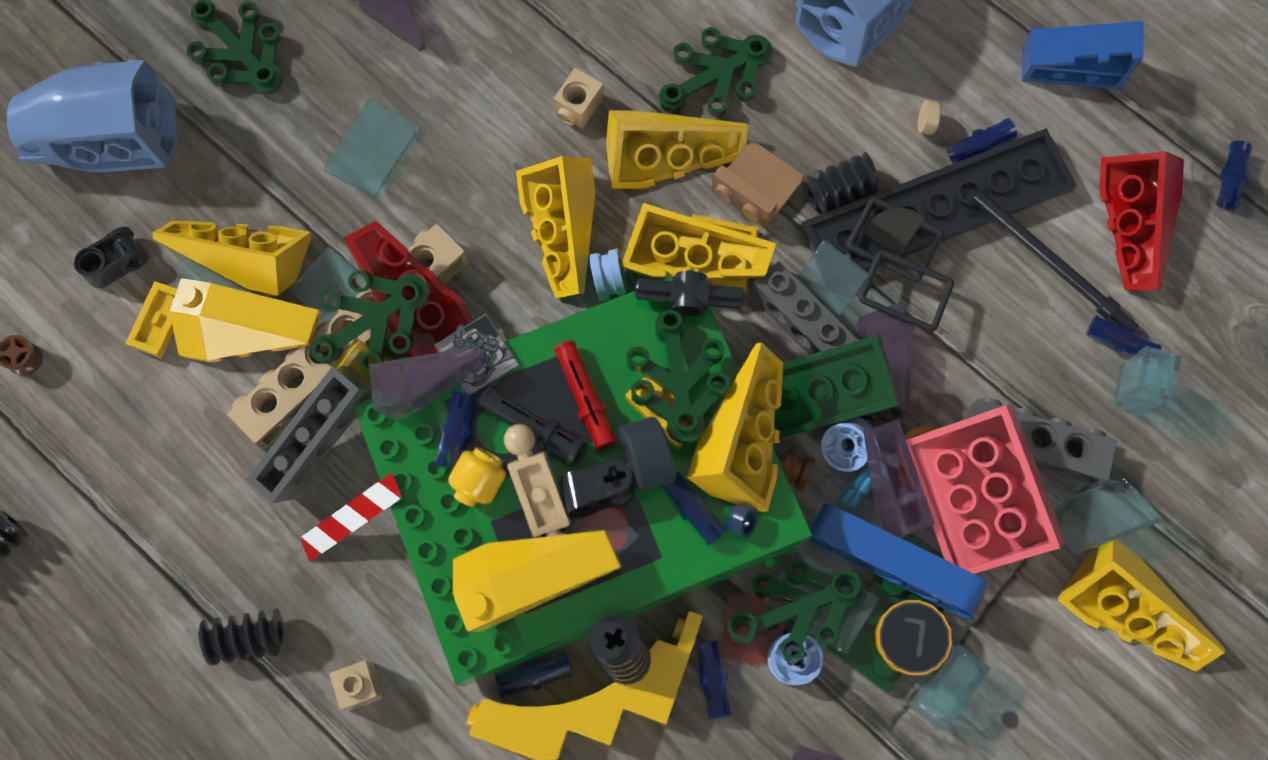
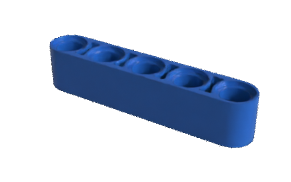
[809,504,989,619]

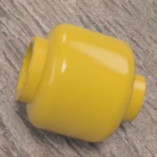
[448,447,506,507]

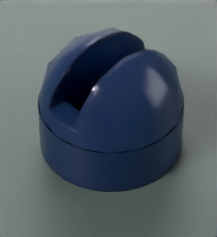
[724,505,758,538]

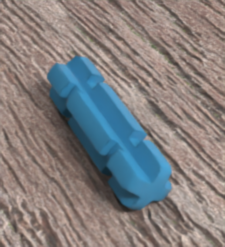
[839,449,894,511]

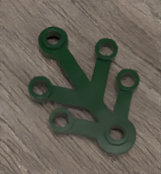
[186,0,283,95]
[659,27,772,117]
[311,270,430,373]
[627,310,730,444]
[727,559,865,663]

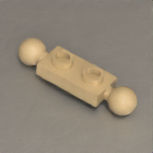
[504,424,571,537]

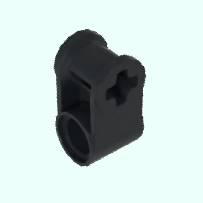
[73,227,149,288]
[558,460,635,519]

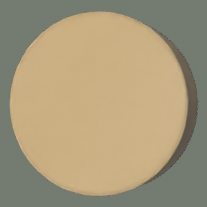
[918,100,941,135]

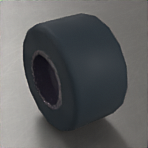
[619,416,676,492]

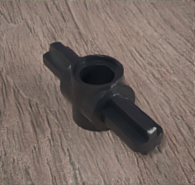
[635,271,745,317]

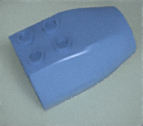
[795,0,915,67]
[7,59,178,173]

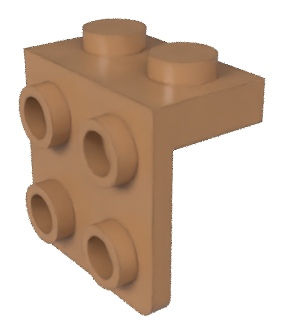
[711,141,803,229]

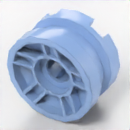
[590,248,628,301]
[821,417,877,472]
[767,633,823,686]

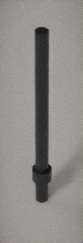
[972,190,1139,335]

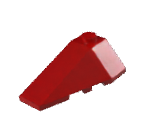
[1099,151,1184,291]
[344,221,474,367]

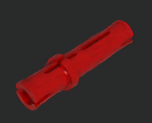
[553,340,618,451]

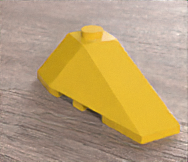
[170,278,322,363]

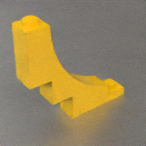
[466,611,703,760]

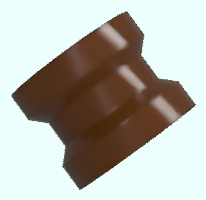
[0,335,43,376]
[781,449,815,492]

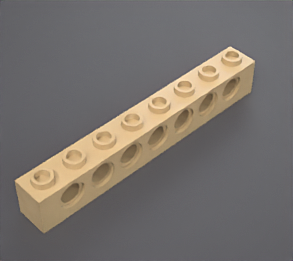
[227,224,469,451]

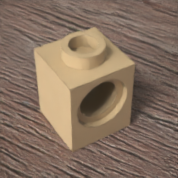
[553,68,604,129]
[329,660,384,711]

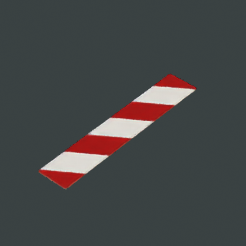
[300,473,402,561]

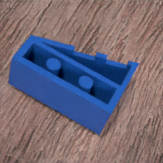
[1021,21,1143,89]

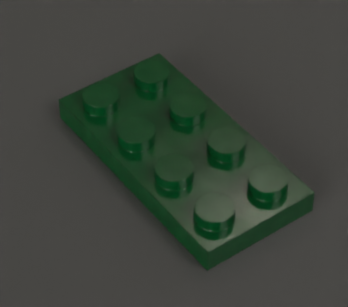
[774,334,901,439]
[825,531,945,694]

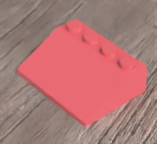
[901,403,1065,574]

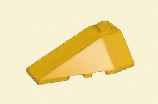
[606,110,749,189]
[516,156,596,299]
[621,203,776,278]
[152,220,311,296]
[687,343,783,512]
[453,531,622,632]
[1058,536,1225,672]

